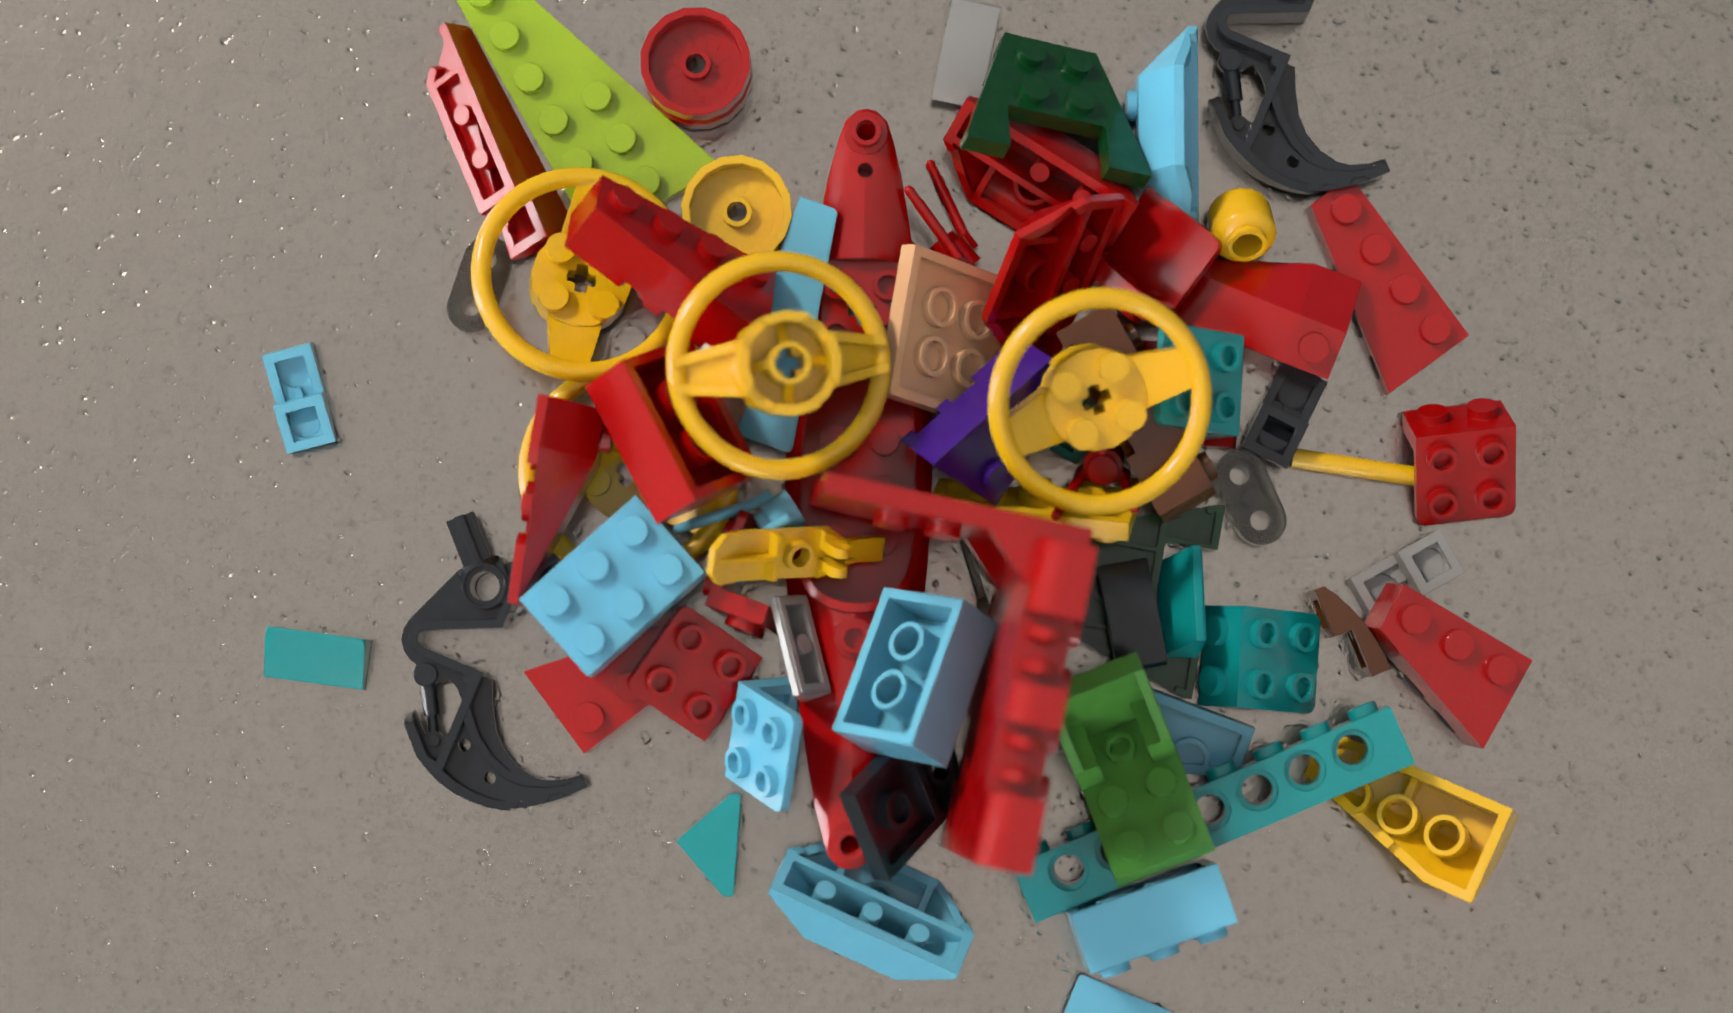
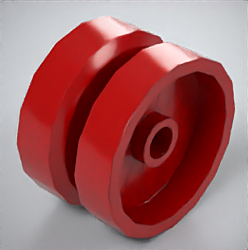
[641,7,752,130]

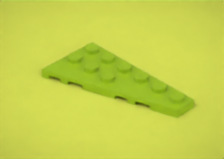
[456,0,714,204]

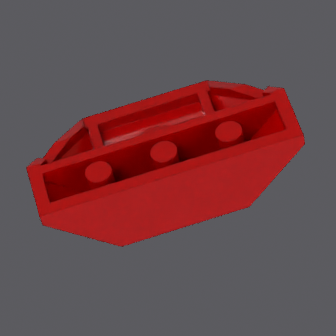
[943,96,1139,247]
[981,193,1125,358]

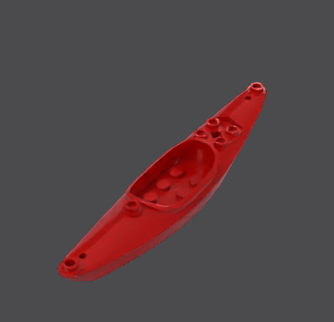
[785,109,932,870]

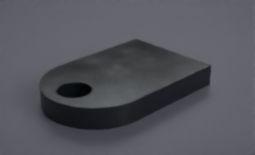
[838,748,959,881]

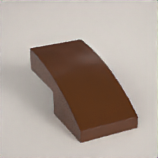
[1307,586,1391,677]

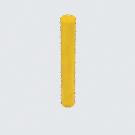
[1290,448,1414,486]

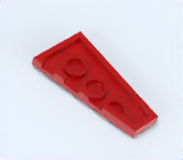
[1308,185,1469,395]

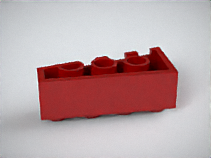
[565,175,776,348]

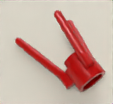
[904,160,981,265]
[1051,444,1139,521]

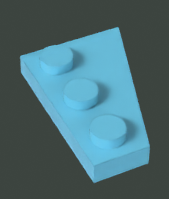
[1152,688,1255,775]

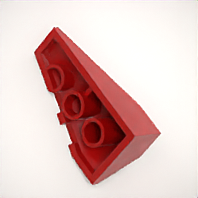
[1175,259,1362,380]
[507,393,614,607]

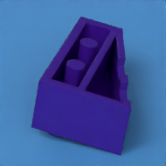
[900,344,1052,506]

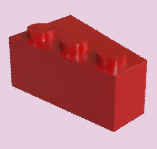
[1364,583,1533,749]
[524,625,664,753]

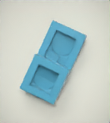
[262,341,337,454]

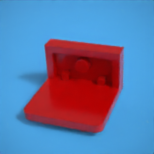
[1089,188,1222,324]
[1402,398,1516,526]
[703,510,778,640]
[626,605,763,742]

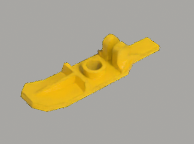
[706,526,885,585]

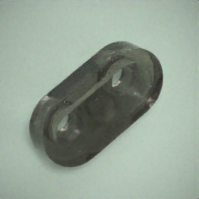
[447,238,515,335]
[1214,449,1287,546]

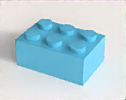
[519,495,707,678]
[832,587,998,768]
[1064,858,1238,979]

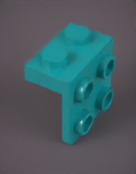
[1154,325,1244,440]
[1198,605,1320,714]

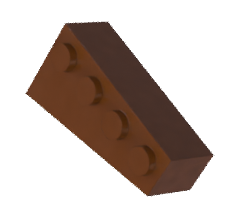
[1056,308,1219,524]

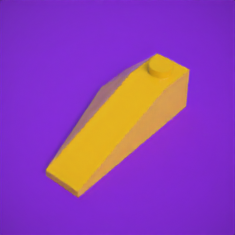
[1305,737,1519,904]

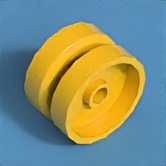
[681,155,792,255]

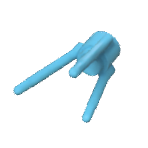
[673,489,806,585]

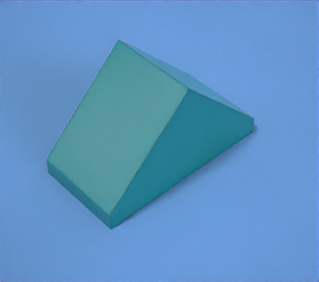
[676,793,743,897]

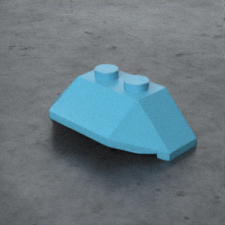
[1125,26,1199,222]
[768,843,975,980]

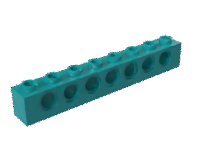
[1015,700,1415,923]

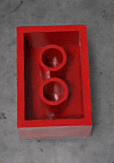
[585,341,755,524]

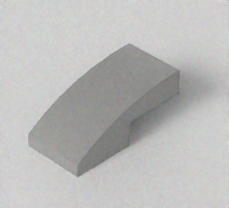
[931,0,1001,106]
[1346,528,1465,617]

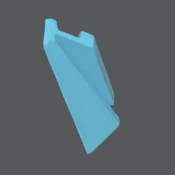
[739,196,837,452]

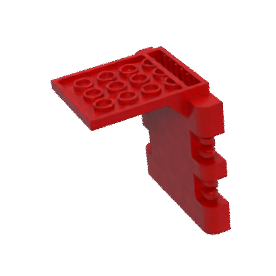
[807,472,1098,876]

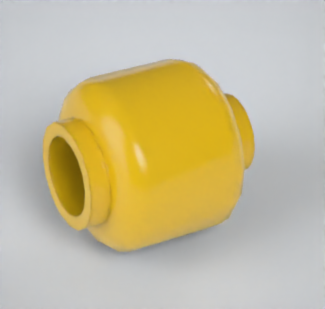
[1207,188,1277,262]

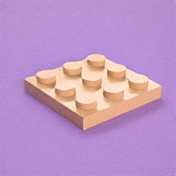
[886,244,1002,414]

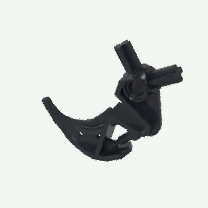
[1205,0,1390,195]
[401,511,588,811]

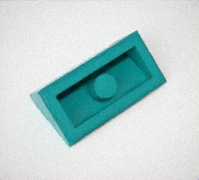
[1157,545,1207,658]
[264,626,372,690]

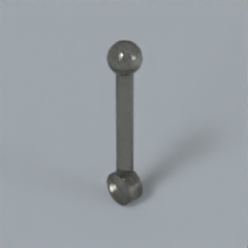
[959,539,990,617]

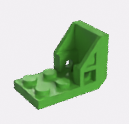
[1060,651,1216,887]

